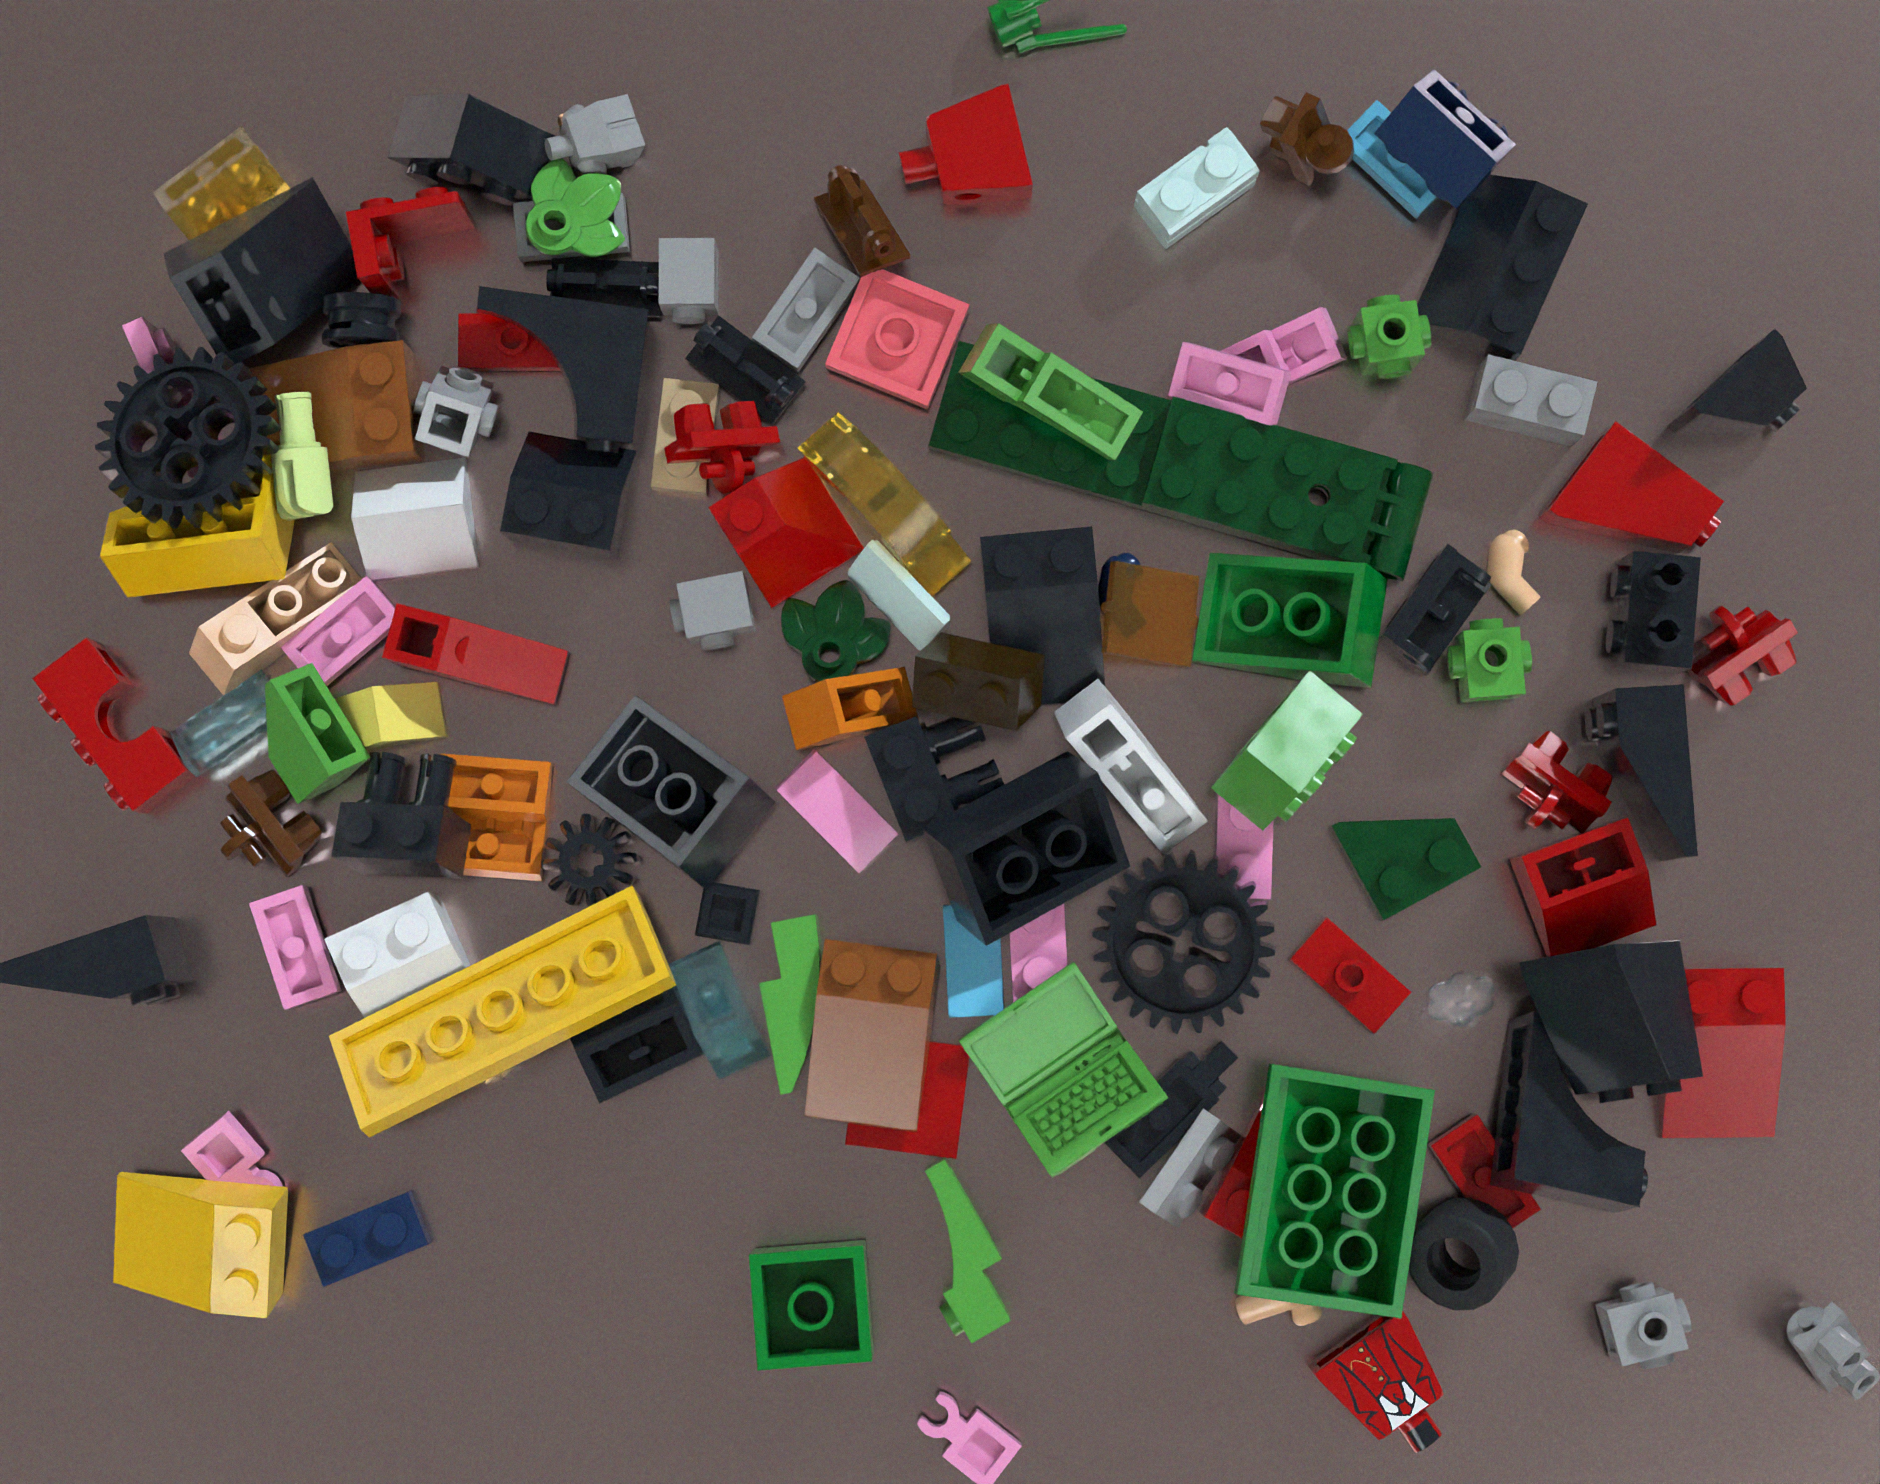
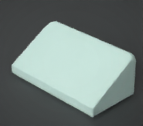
[847,539,951,651]

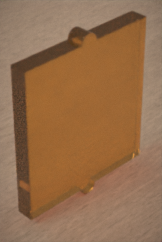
[1101,561,1200,667]

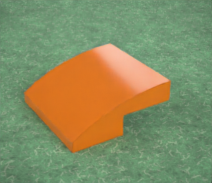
[440,753,552,881]

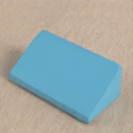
[943,905,1004,1018]

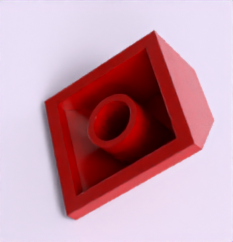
[708,457,864,609]

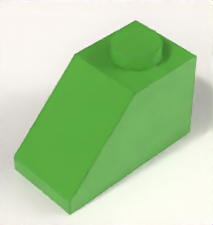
[265,663,371,804]

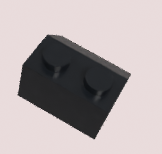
[500,431,638,560]

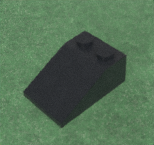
[980,526,1105,706]
[1585,684,1698,861]
[566,695,775,890]
[0,915,194,1006]

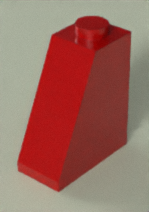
[1539,421,1724,553]

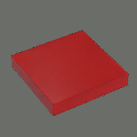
[845,1041,969,1159]

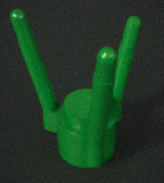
[987,0,1127,54]

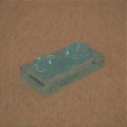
[170,669,270,778]

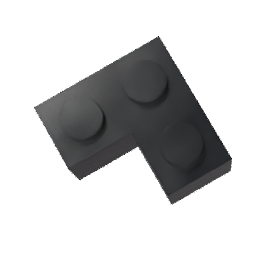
[388,94,555,205]

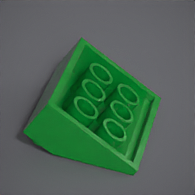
[1234,1063,1435,1318]

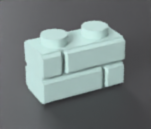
[1134,127,1260,249]

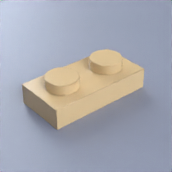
[651,378,720,496]

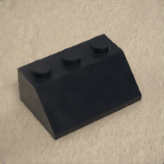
[1417,175,1588,361]

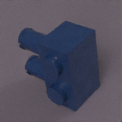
[1374,69,1516,209]

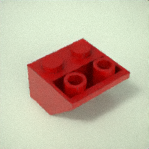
[1510,817,1657,957]

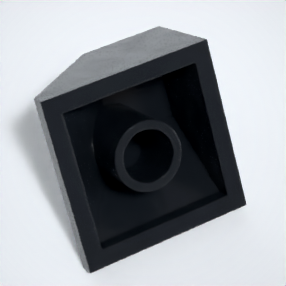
[1667,329,1807,436]

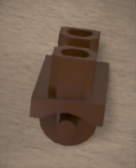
[1260,92,1355,186]
[220,769,322,877]

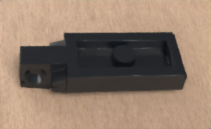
[1104,1040,1238,1179]

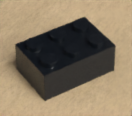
[922,751,1130,946]

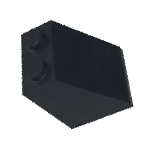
[1519,940,1703,1103]

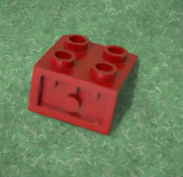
[346,187,475,298]

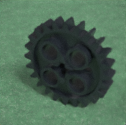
[95,347,281,529]
[1092,850,1276,1034]

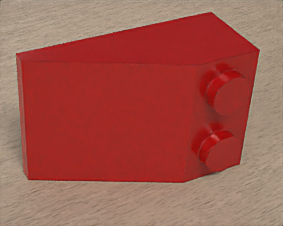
[1658,968,1786,1138]

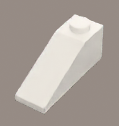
[1054,679,1208,855]

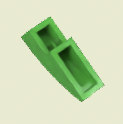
[759,914,822,1095]

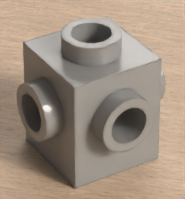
[413,366,499,457]
[1595,1281,1692,1369]

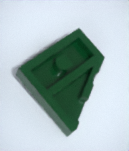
[1329,818,1481,921]

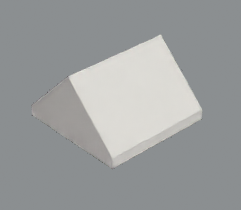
[351,458,479,581]

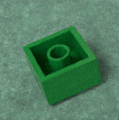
[749,1240,874,1371]

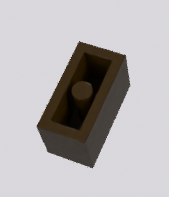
[912,632,1045,731]

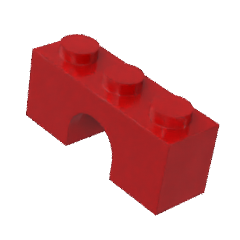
[32,637,200,814]

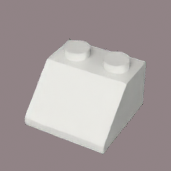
[324,892,471,1018]

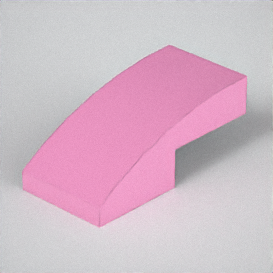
[1221,307,1347,385]
[775,749,898,873]

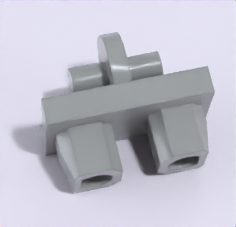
[1786,1302,1880,1400]

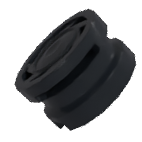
[322,292,401,349]

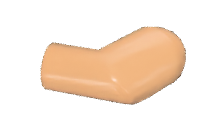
[1235,1296,1322,1326]

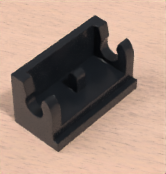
[1378,544,1492,676]

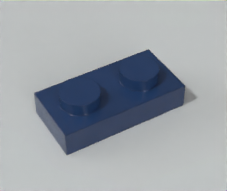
[303,1190,432,1287]

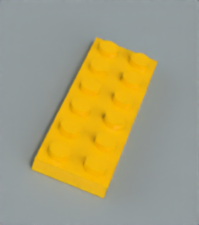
[329,885,677,1138]

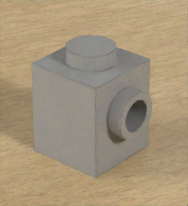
[669,571,756,651]

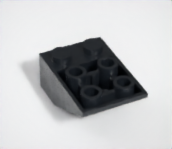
[163,177,358,365]
[570,985,708,1104]

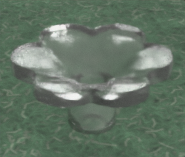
[1428,971,1495,1028]

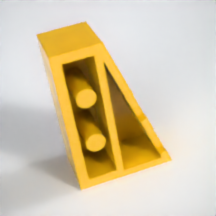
[100,454,295,598]

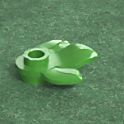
[525,158,625,257]

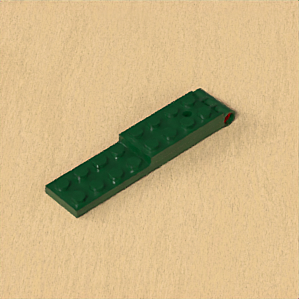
[928,341,1433,581]

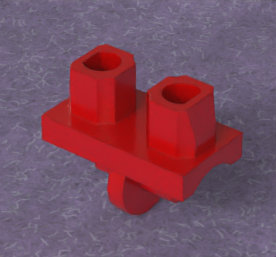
[664,401,780,494]
[1687,606,1798,706]
[1501,731,1613,832]

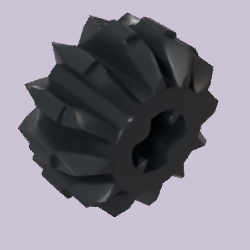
[542,813,639,907]

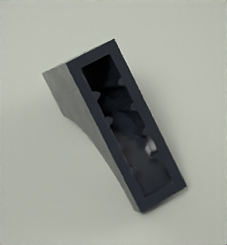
[476,286,648,454]
[1490,1011,1648,1213]

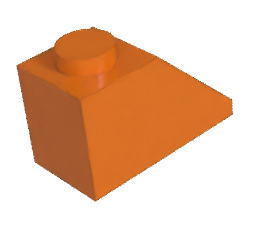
[782,667,919,750]

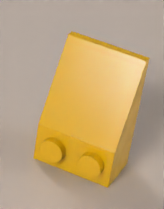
[113,1172,288,1318]

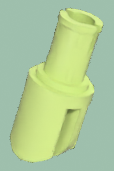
[271,392,333,521]

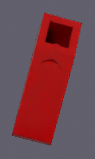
[382,603,569,705]

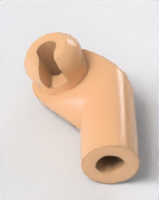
[1487,530,1541,616]

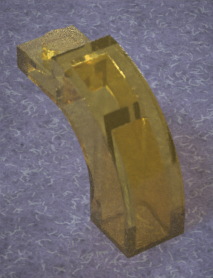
[797,412,971,596]

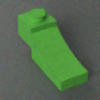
[958,323,1143,460]
[925,1157,1011,1344]

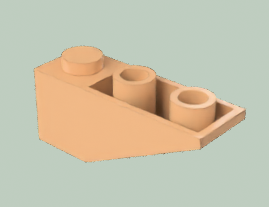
[189,542,361,696]

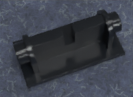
[546,258,660,318]
[685,315,806,426]

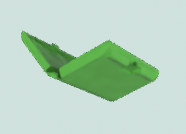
[958,961,1168,1178]

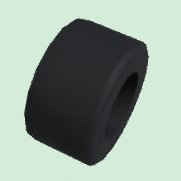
[1409,1198,1519,1311]

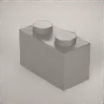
[1464,354,1597,447]

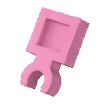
[181,1110,283,1187]
[917,1391,1022,1484]

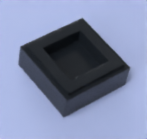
[695,882,761,945]

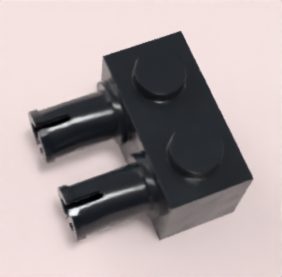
[1606,551,1701,674]
[864,716,1004,845]
[331,752,471,879]

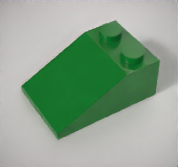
[1192,553,1388,688]

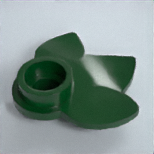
[781,580,891,682]

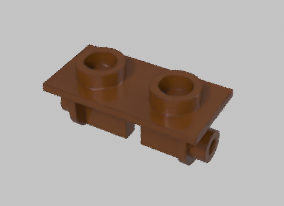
[814,165,911,277]

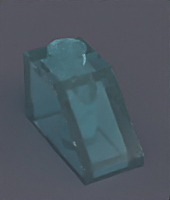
[669,941,770,1080]

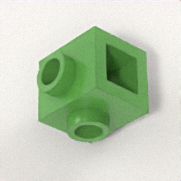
[1347,295,1431,379]
[1447,618,1532,703]

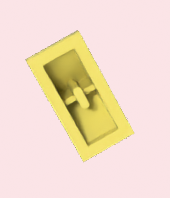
[335,682,448,751]

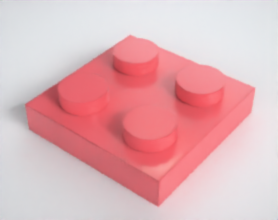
[825,269,970,410]

